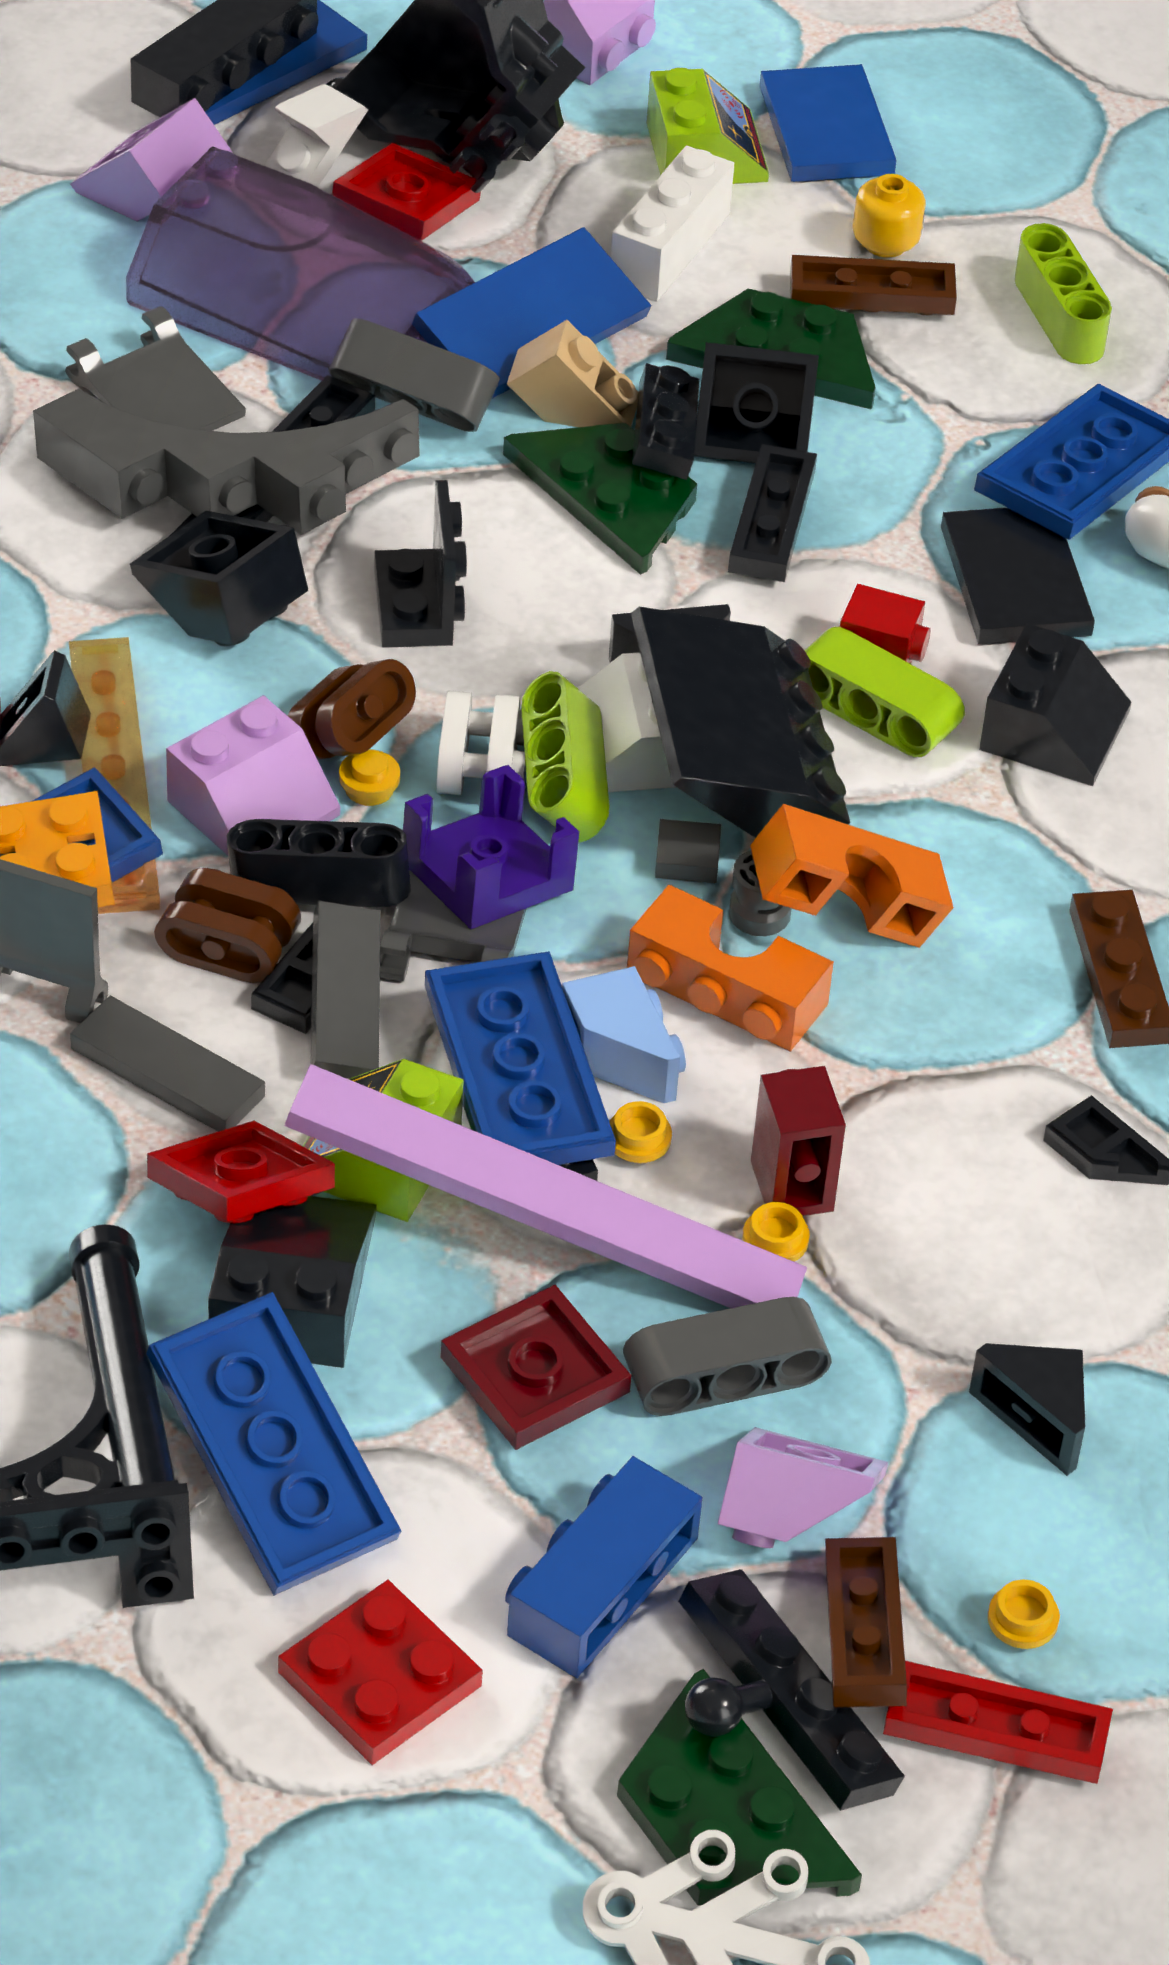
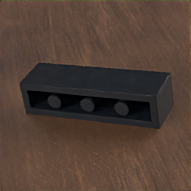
[130,0,318,117]

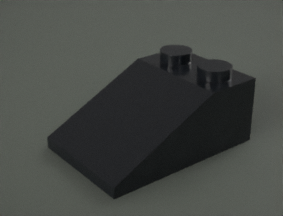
[208,1196,377,1368]

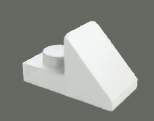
[262,83,368,200]

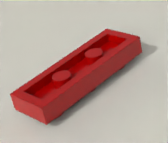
[883,1661,1113,1784]

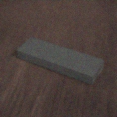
[310,901,381,1079]
[70,995,265,1131]

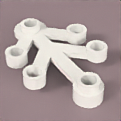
[583,1830,870,1965]

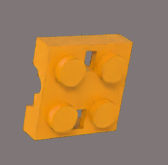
[0,791,115,907]

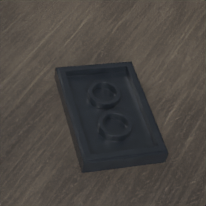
[941,508,1095,645]

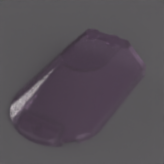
[126,146,475,380]

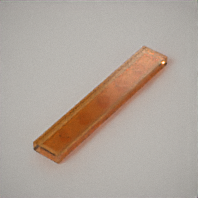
[69,637,160,914]

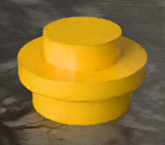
[339,749,400,806]
[609,1101,672,1163]
[742,1202,810,1262]
[988,1579,1060,1649]

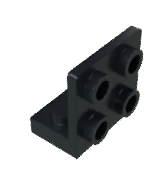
[374,480,467,648]

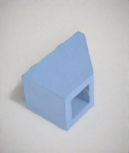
[562,966,686,1103]

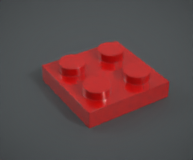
[331,142,481,241]
[147,1120,335,1223]
[278,1579,483,1765]

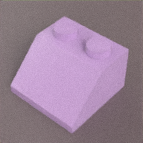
[544,0,656,85]
[70,98,232,221]
[166,695,340,855]

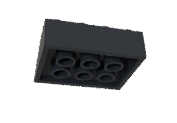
[631,606,851,838]

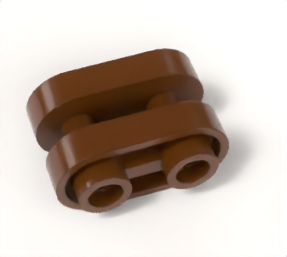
[287,659,416,760]
[154,868,301,983]

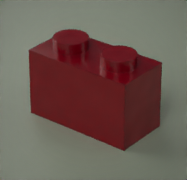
[751,1066,846,1216]

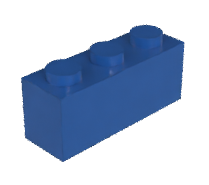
[505,1456,703,1679]

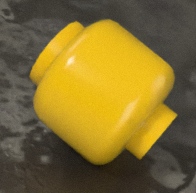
[852,174,926,258]

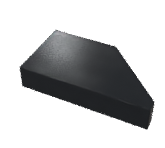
[251,922,313,1034]
[1043,1095,1169,1185]

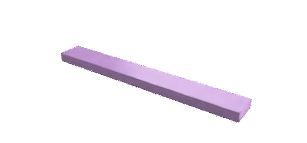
[284,1064,807,1308]

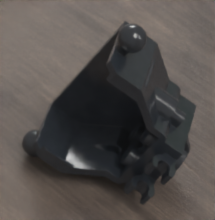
[327,0,586,193]

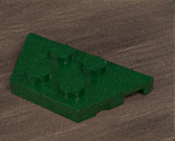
[666,288,876,409]
[503,423,697,575]
[617,1669,862,1906]

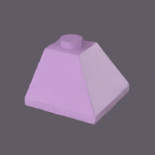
[718,1427,888,1548]

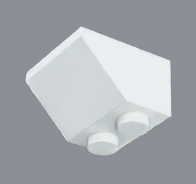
[578,653,676,792]

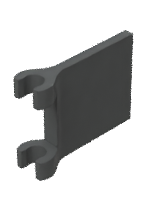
[65,306,246,431]
[0,859,108,1023]
[380,870,527,981]

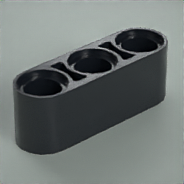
[226,819,411,908]

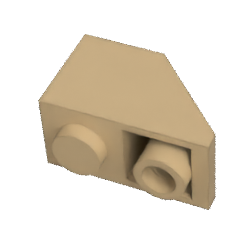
[507,320,638,427]

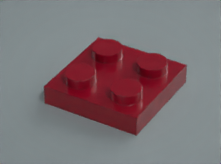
[440,1285,632,1450]

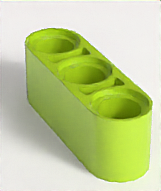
[1014,223,1112,364]
[805,627,965,757]
[521,671,610,843]

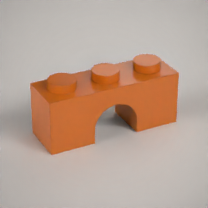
[750,804,954,948]
[627,884,834,1052]

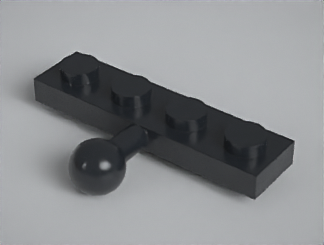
[678,1569,905,1811]

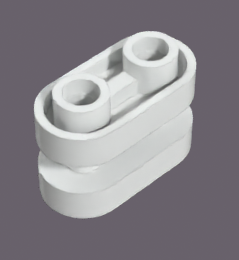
[436,691,526,795]

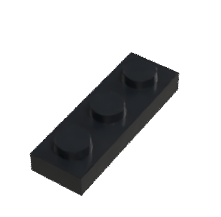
[632,363,700,480]
[728,444,817,582]

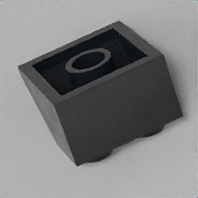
[694,342,819,464]
[130,510,308,646]
[979,623,1132,786]

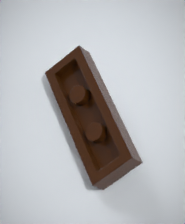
[790,255,957,315]
[1069,889,1169,1048]
[825,1537,907,1707]

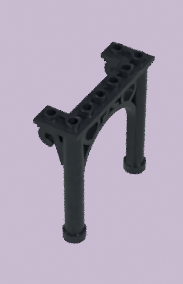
[0,1224,194,1608]

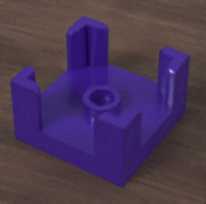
[403,765,580,929]

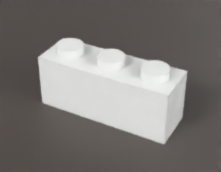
[611,145,734,302]

